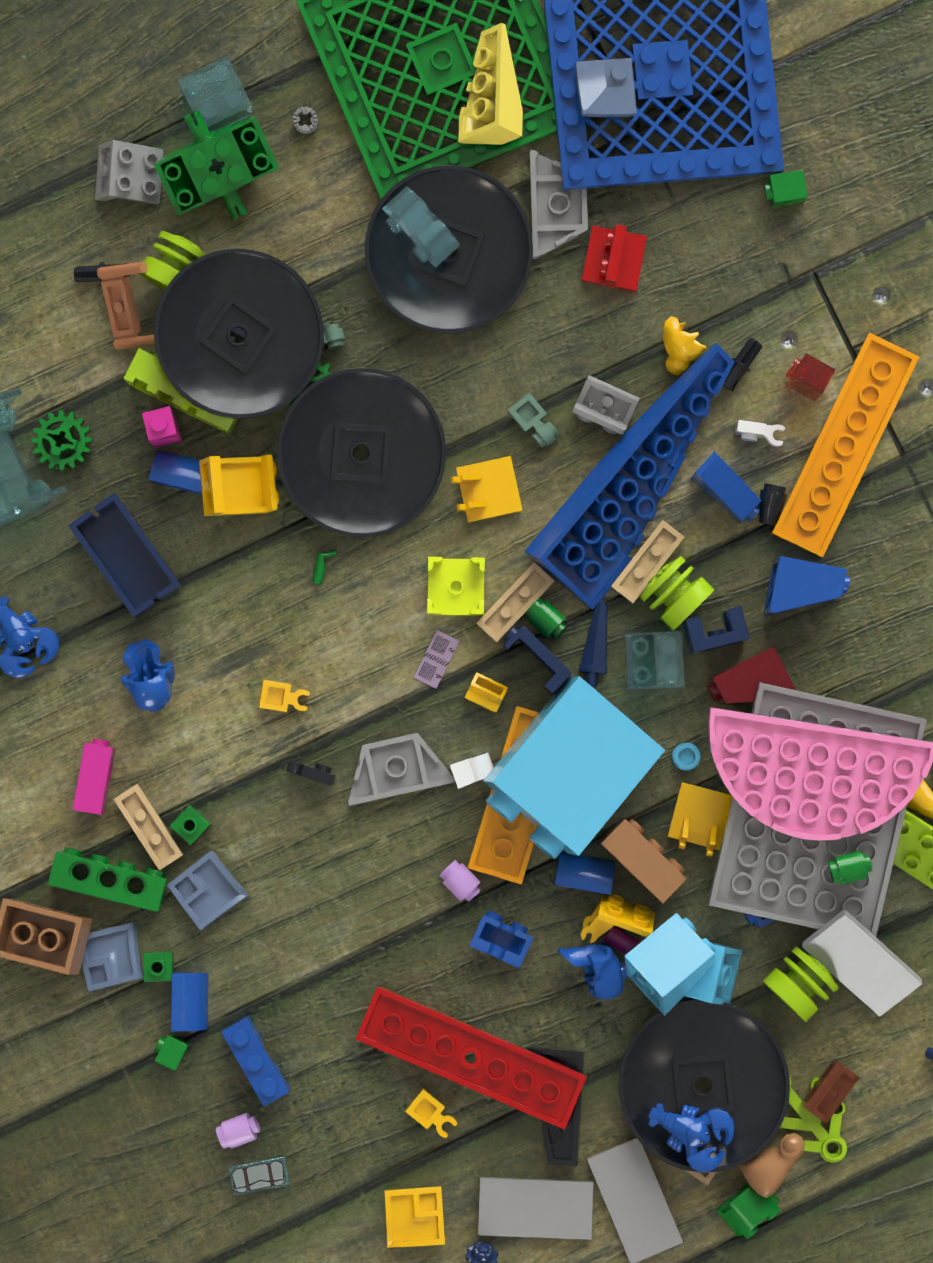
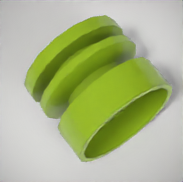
[139,231,206,291]
[639,556,715,631]
[763,946,839,1023]

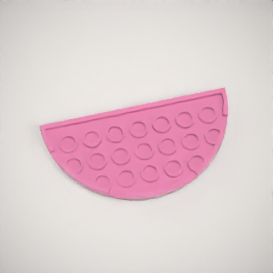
[708,707,933,841]

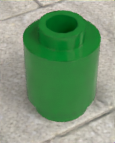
[525,598,567,639]
[828,850,872,885]

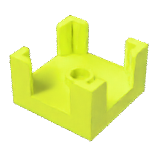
[427,557,485,616]

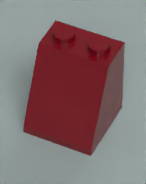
[706,647,796,705]

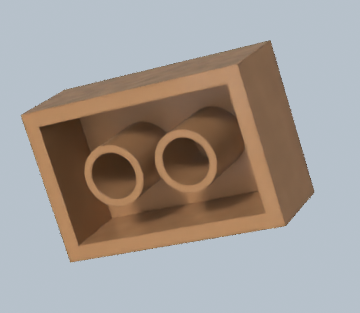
[599,818,687,903]
[0,898,93,975]

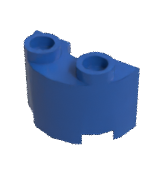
[469,910,534,968]

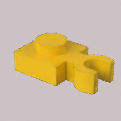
[258,679,310,712]
[405,1088,457,1138]

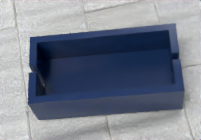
[68,493,183,619]

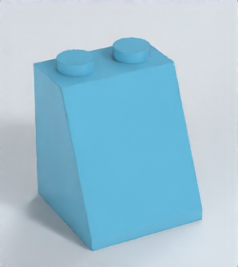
[625,913,715,1015]
[684,942,743,1004]

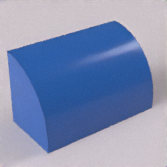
[148,450,202,495]
[554,851,615,895]
[171,972,208,1031]

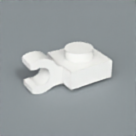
[734,420,785,447]

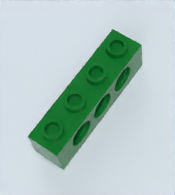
[48,847,169,912]

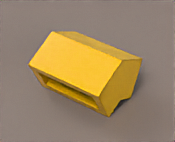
[464,672,508,713]

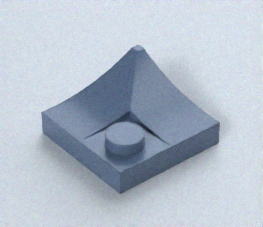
[575,58,637,117]
[167,851,249,930]
[82,922,144,992]

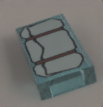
[229,1155,290,1196]

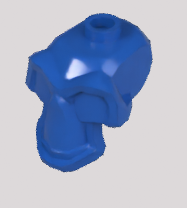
[121,639,175,712]
[557,941,627,1000]

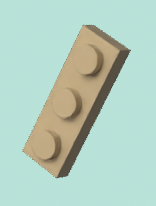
[611,520,685,604]
[476,562,555,643]
[113,784,184,870]

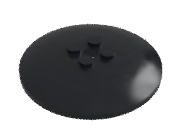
[365,165,533,334]
[154,248,324,419]
[277,368,446,537]
[618,1000,790,1172]

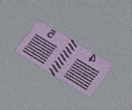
[414,630,459,688]

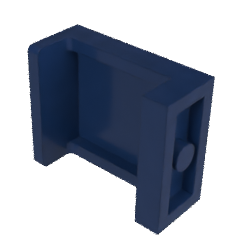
[503,626,572,695]

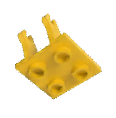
[450,456,523,523]
[667,782,732,857]
[581,894,655,943]

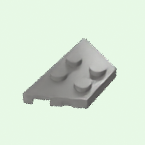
[530,150,588,259]
[348,733,455,806]

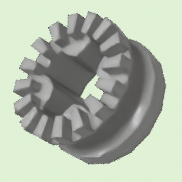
[293,106,318,134]

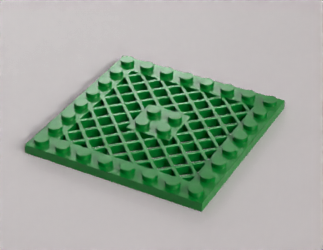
[296,0,557,199]

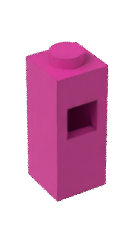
[142,406,183,449]
[73,738,116,815]

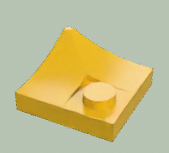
[384,1186,445,1248]

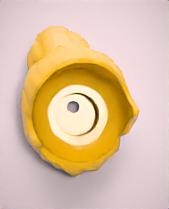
[662,316,707,375]

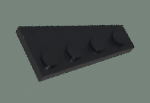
[527,1047,584,1166]

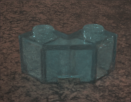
[382,186,460,268]

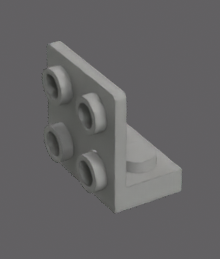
[95,140,163,205]

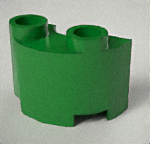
[715,1182,781,1239]

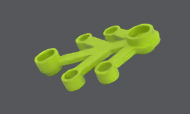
[779,1076,847,1163]

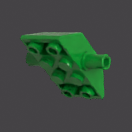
[153,110,279,220]

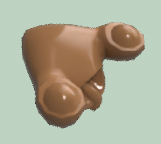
[738,1133,805,1198]

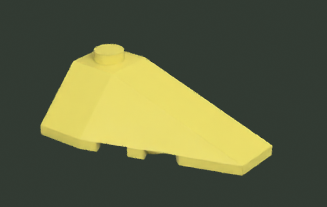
[458,23,523,145]

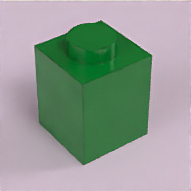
[764,170,808,208]

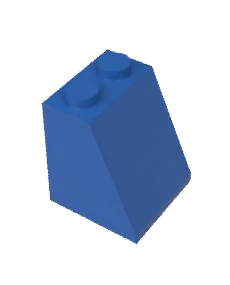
[763,556,850,616]

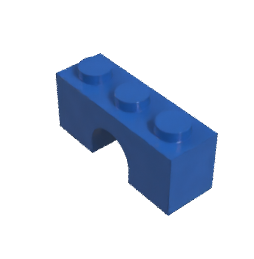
[221,1015,291,1106]

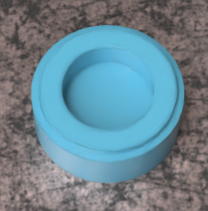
[672,743,701,771]

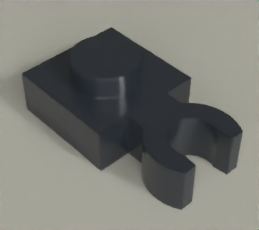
[286,760,336,786]

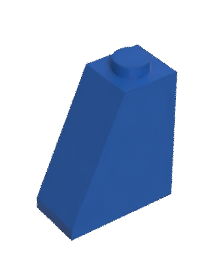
[691,452,762,523]

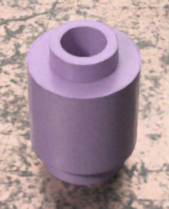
[439,860,481,902]
[216,1113,260,1149]

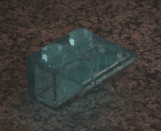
[625,631,685,690]

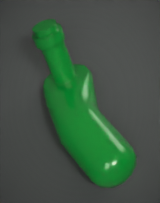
[312,550,337,585]

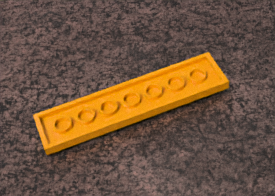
[771,333,919,558]

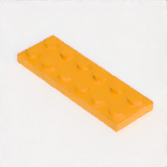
[467,706,538,885]

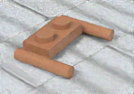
[97,261,155,350]

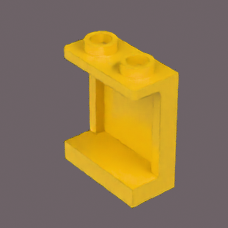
[199,454,279,516]

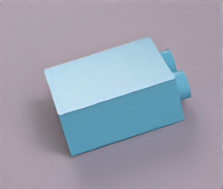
[483,676,665,859]

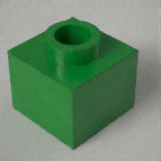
[170,805,212,845]
[143,951,174,982]
[153,1033,190,1071]

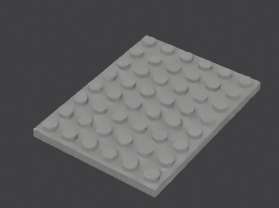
[707,682,927,937]

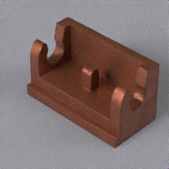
[801,1059,860,1124]

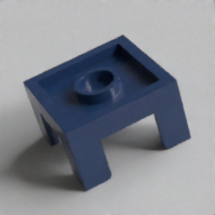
[682,606,750,655]

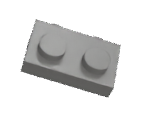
[572,375,640,435]

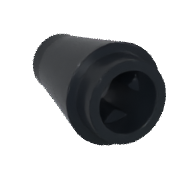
[759,483,787,525]

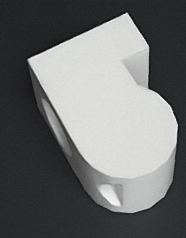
[450,753,494,789]

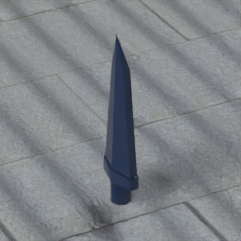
[579,598,607,688]

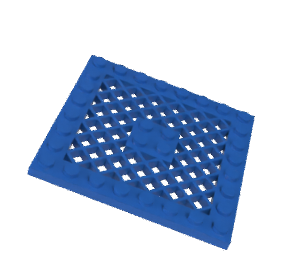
[543,0,784,191]

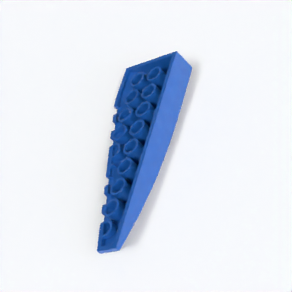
[524,343,735,610]

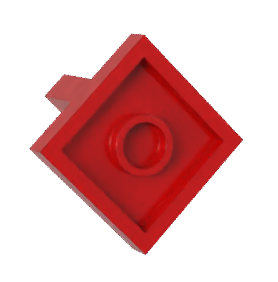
[581,224,647,292]

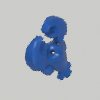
[0,596,60,678]
[648,1103,735,1173]

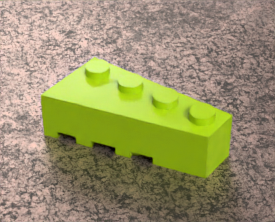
[124,348,238,435]

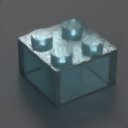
[177,56,254,132]

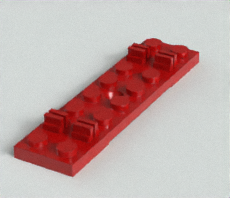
[356,986,587,1130]

